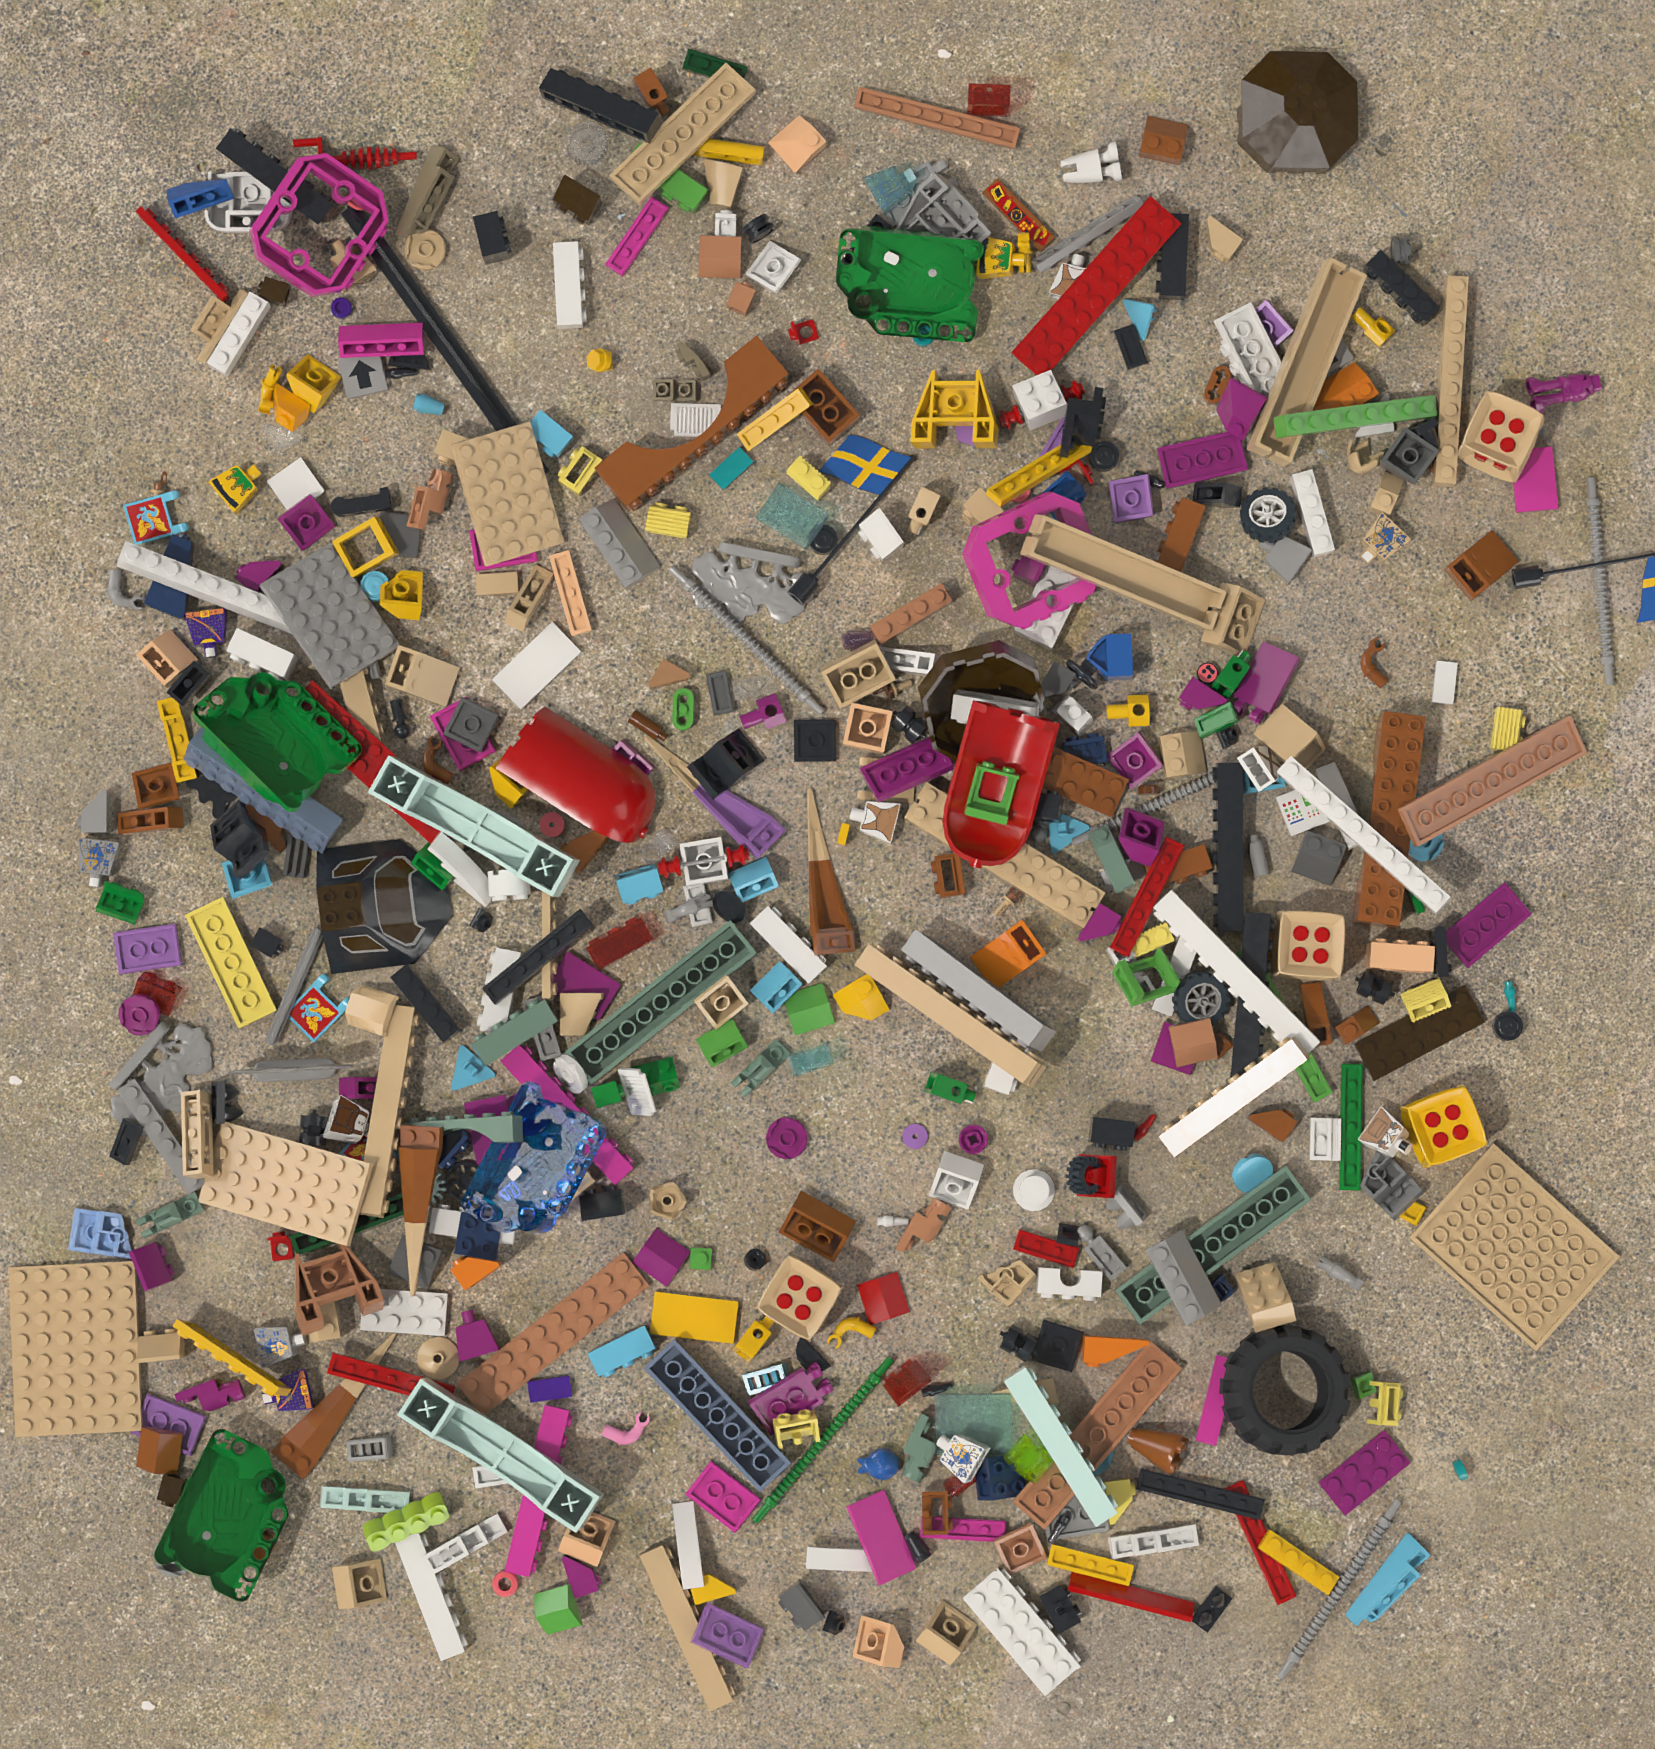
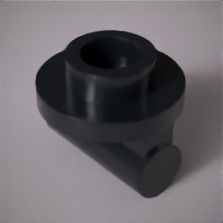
[1216,726,1238,749]
[469,908,492,932]
[822,1610,845,1635]

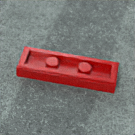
[1013,1229,1080,1268]

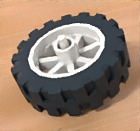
[1240,487,1297,543]

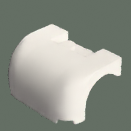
[205,172,293,233]

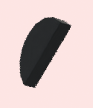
[388,355,430,371]
[796,1337,831,1371]

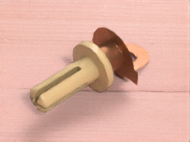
[150,471,167,496]
[873,679,912,700]
[993,887,1022,917]

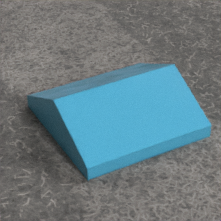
[222,860,272,899]

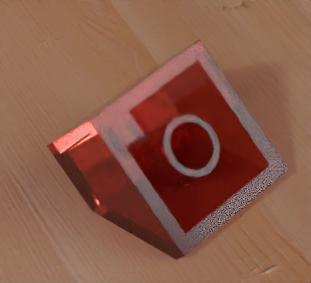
[882,1358,932,1407]

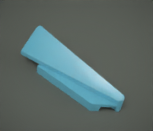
[1345,1533,1431,1626]

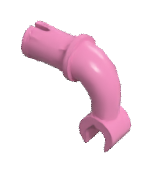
[601,1412,650,1446]

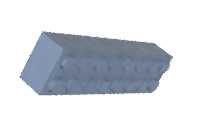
[183,727,343,854]
[643,1338,791,1492]

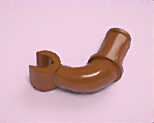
[1360,637,1388,688]
[422,736,454,784]

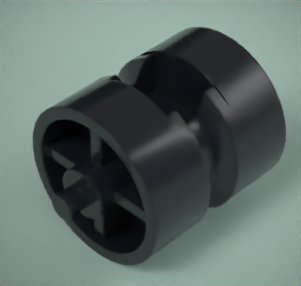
[890,705,928,744]
[1355,969,1395,1005]
[299,1109,328,1148]
[999,1324,1039,1362]

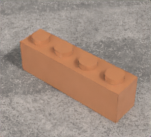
[870,583,952,647]

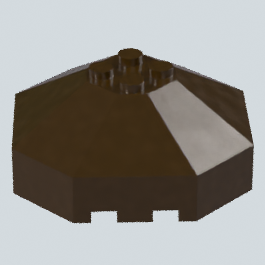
[1237,51,1358,174]
[918,640,1044,761]

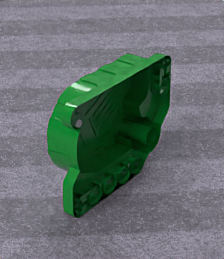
[192,672,362,812]
[153,1429,288,1602]

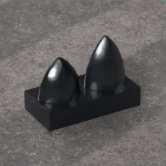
[1409,417,1439,449]
[211,1081,243,1124]
[1192,1586,1233,1633]

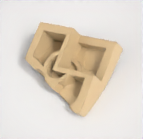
[704,159,743,210]
[978,1260,1037,1308]

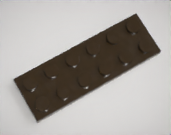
[1353,985,1485,1081]

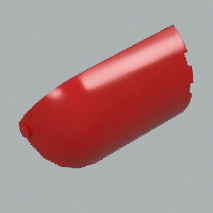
[942,700,1060,868]
[496,707,656,843]

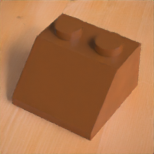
[1138,116,1188,165]

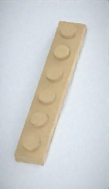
[542,891,557,1001]

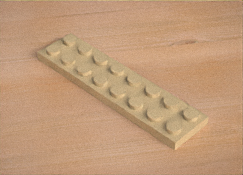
[609,63,756,206]

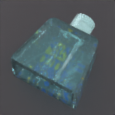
[863,166,917,215]

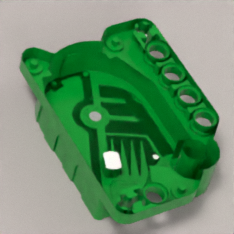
[836,226,984,342]

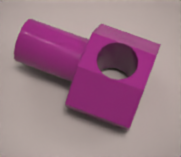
[739,693,786,730]

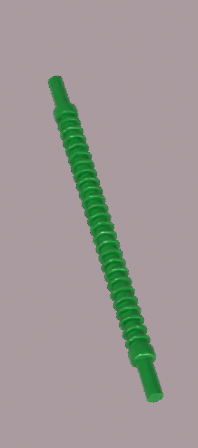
[752,1357,894,1524]

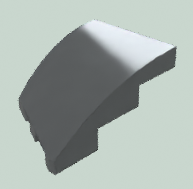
[1360,1151,1425,1221]

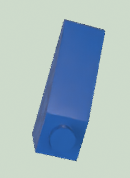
[166,179,234,219]

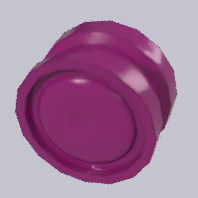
[958,1125,988,1154]

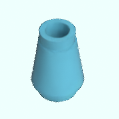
[413,393,445,415]

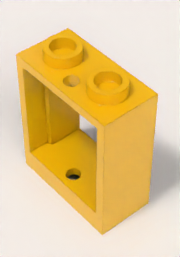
[332,516,400,578]

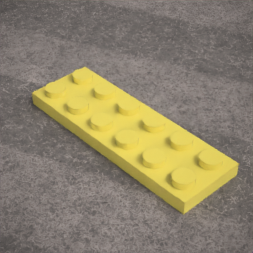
[185,897,277,1029]

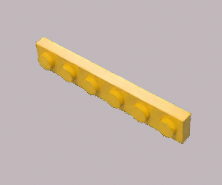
[986,444,1092,507]

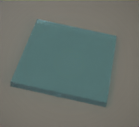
[934,1393,1013,1455]

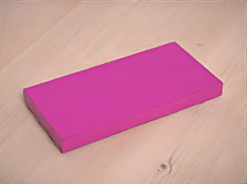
[846,1490,917,1586]

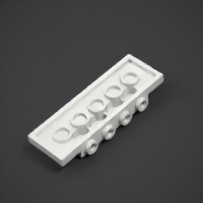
[1214,302,1281,414]

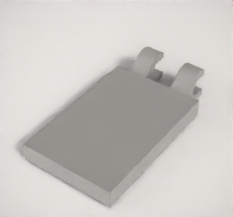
[874,160,958,228]

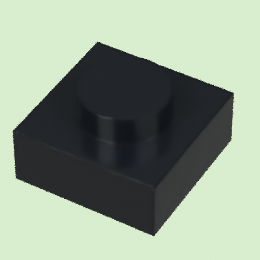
[1056,1223,1080,1247]

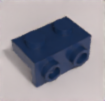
[1062,733,1108,764]

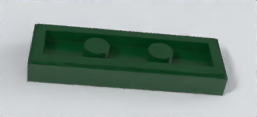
[682,49,748,79]

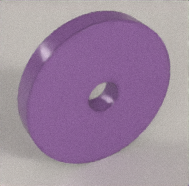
[902,1124,928,1149]

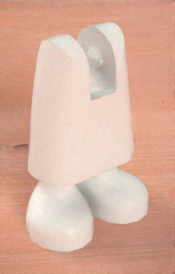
[1060,142,1122,183]

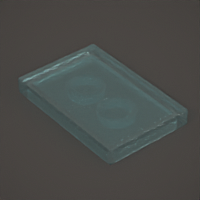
[755,483,829,550]

